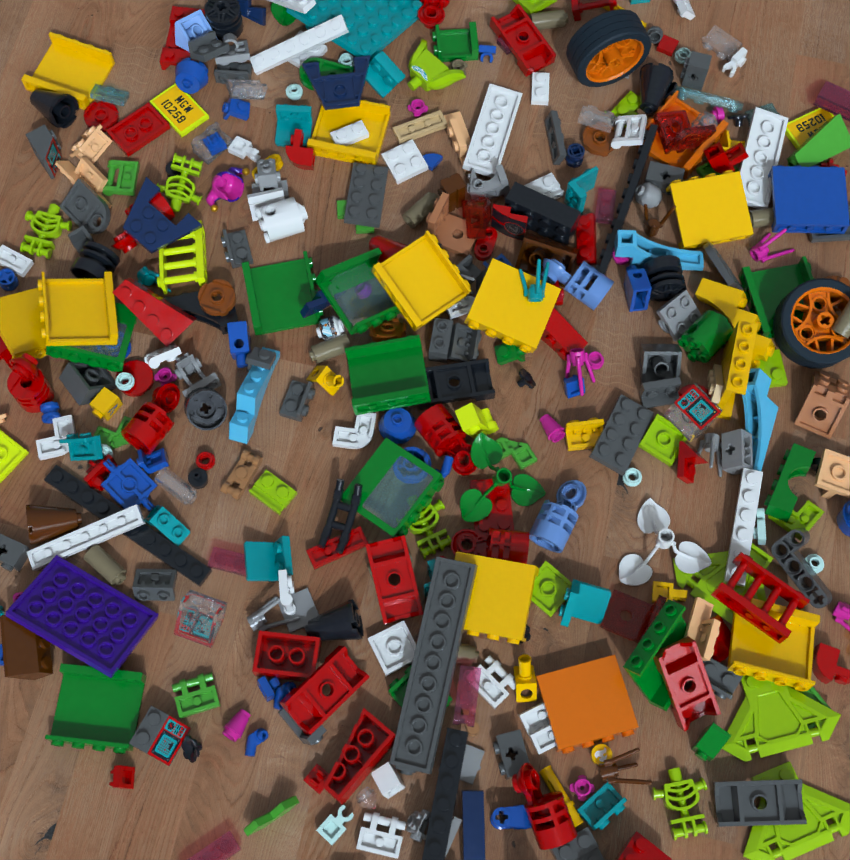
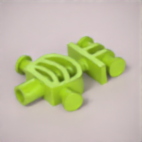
[156,153,204,212]
[20,204,72,259]
[396,495,451,559]
[652,767,708,840]

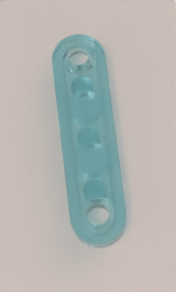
[675,86,744,113]

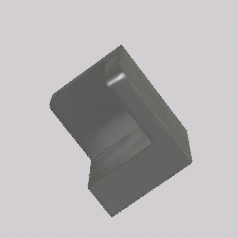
[68,225,94,253]
[457,254,482,285]

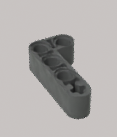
[771,528,832,608]

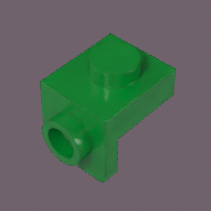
[495,343,526,365]

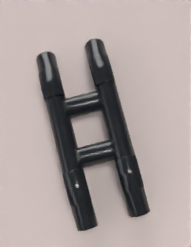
[317,479,363,554]

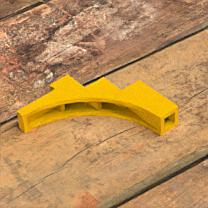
[695,278,775,369]

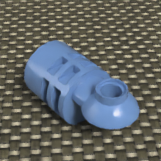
[541,258,614,311]
[529,480,587,553]

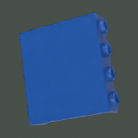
[768,165,850,234]

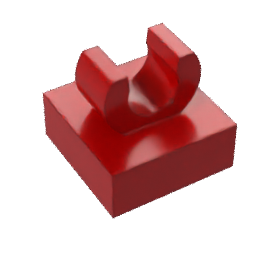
[303,764,329,795]
[109,765,135,789]

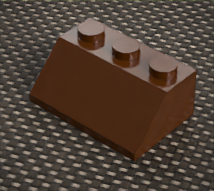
[515,232,579,288]
[0,615,53,680]

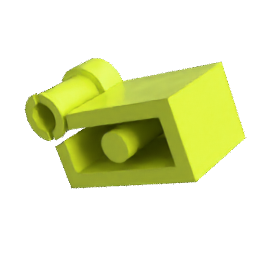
[455,402,499,439]

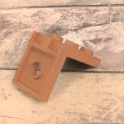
[426,192,481,258]
[794,371,850,439]

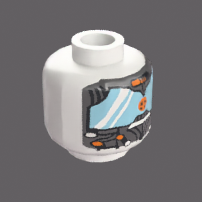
[316,316,345,341]

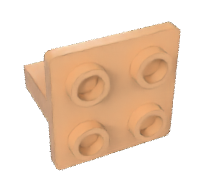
[70,124,112,164]

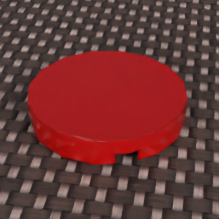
[84,100,119,132]
[116,360,154,397]

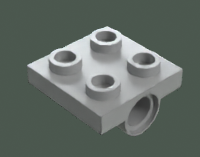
[215,33,250,65]
[656,290,701,342]

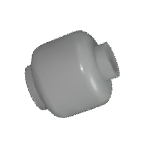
[635,182,662,209]

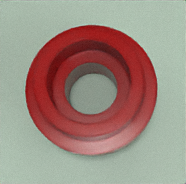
[196,451,215,471]

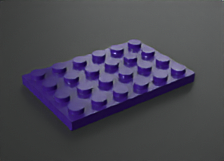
[6,555,159,678]

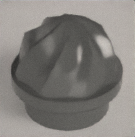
[647,26,663,44]

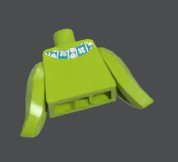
[407,38,466,91]

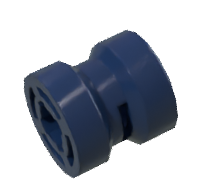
[565,143,585,168]

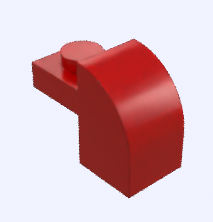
[285,129,316,171]
[704,142,749,174]
[812,643,850,685]

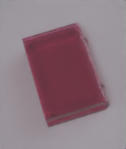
[813,81,850,121]

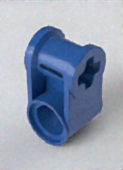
[490,805,532,829]

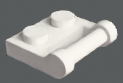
[611,114,647,149]
[144,343,182,369]
[278,569,296,616]

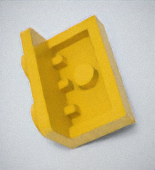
[564,417,604,451]

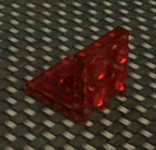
[653,110,716,154]
[600,589,667,643]

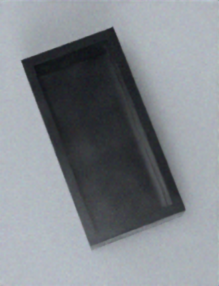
[505,182,581,245]

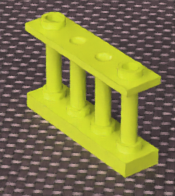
[157,220,208,295]

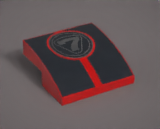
[491,204,528,241]

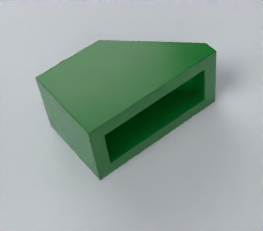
[692,722,731,761]

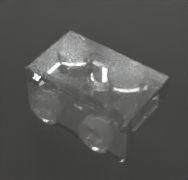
[701,25,742,62]
[226,79,268,100]
[577,105,616,133]
[191,122,233,165]

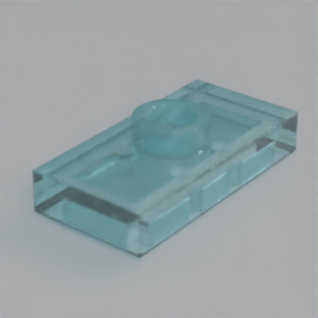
[90,84,129,106]

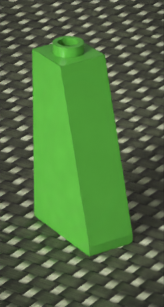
[787,114,850,167]

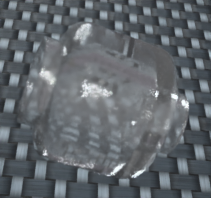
[691,112,718,138]

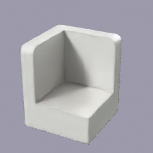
[371,762,406,799]

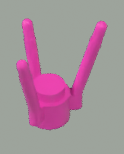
[749,229,795,263]
[565,348,596,396]
[832,601,850,632]

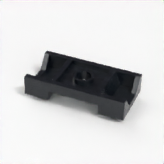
[419,358,495,410]

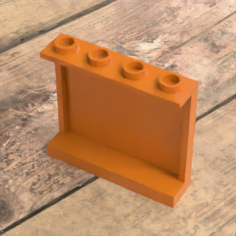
[634,90,729,179]
[536,655,639,754]

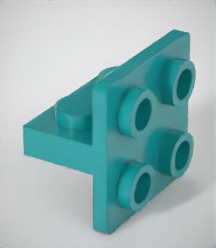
[366,51,405,98]

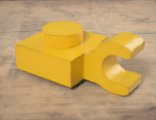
[651,581,688,604]

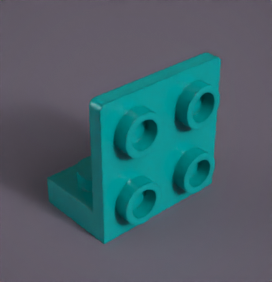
[564,166,599,215]
[244,536,293,582]

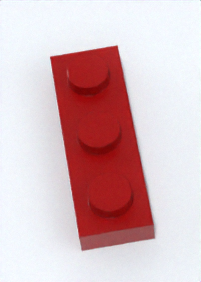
[577,213,597,266]
[306,526,369,570]

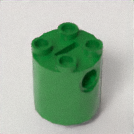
[678,310,733,363]

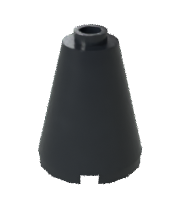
[639,63,674,114]
[30,89,79,129]
[305,599,364,640]

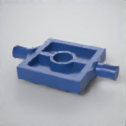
[101,458,158,512]

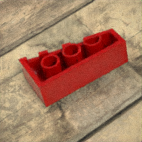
[112,277,197,347]
[541,308,588,361]

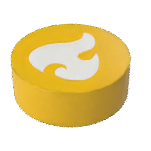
[591,744,612,766]

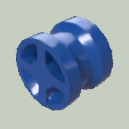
[0,268,19,291]
[40,402,61,424]

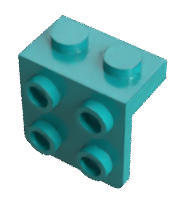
[275,104,313,148]
[558,579,611,627]

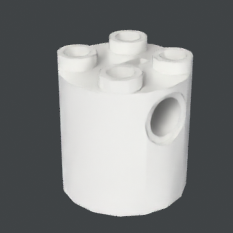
[255,197,308,243]

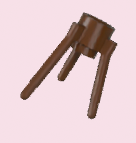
[643,204,676,238]
[599,748,652,785]

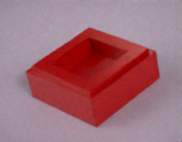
[656,35,679,57]

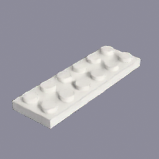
[462,84,523,178]
[739,107,789,209]

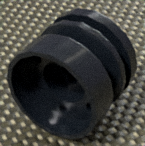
[204,0,244,41]
[70,241,120,279]
[642,255,687,302]
[184,387,227,431]

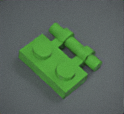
[172,672,221,719]

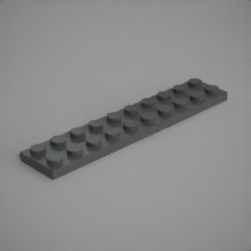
[389,557,478,774]

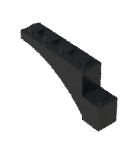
[164,289,239,335]

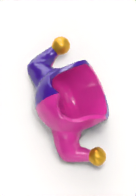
[206,167,250,212]

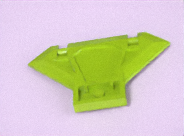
[672,543,774,625]
[722,675,841,762]
[743,761,850,860]

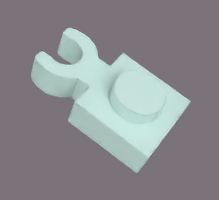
[753,508,766,545]
[316,805,354,846]

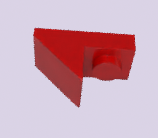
[677,441,708,484]

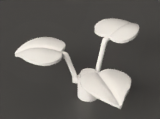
[619,498,712,586]

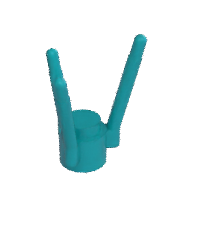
[519,259,550,302]
[137,266,171,292]

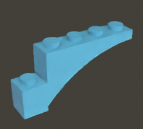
[615,230,704,271]
[229,347,280,444]
[741,368,779,474]

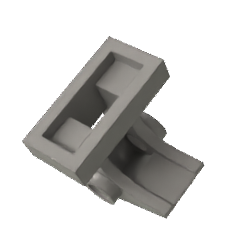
[252,158,289,199]
[467,164,510,201]
[174,352,221,399]
[406,809,462,858]

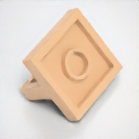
[814,448,850,499]

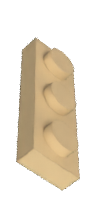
[393,110,447,145]
[707,364,724,404]

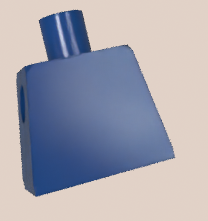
[624,265,652,312]
[227,321,252,368]

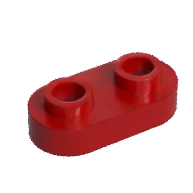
[474,227,498,261]

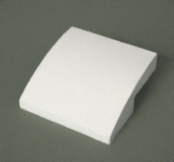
[518,702,556,754]

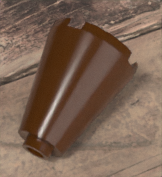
[26,504,82,544]

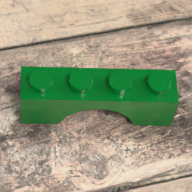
[764,443,816,522]

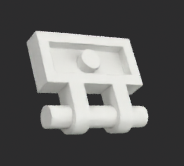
[465,655,516,710]
[356,812,406,859]

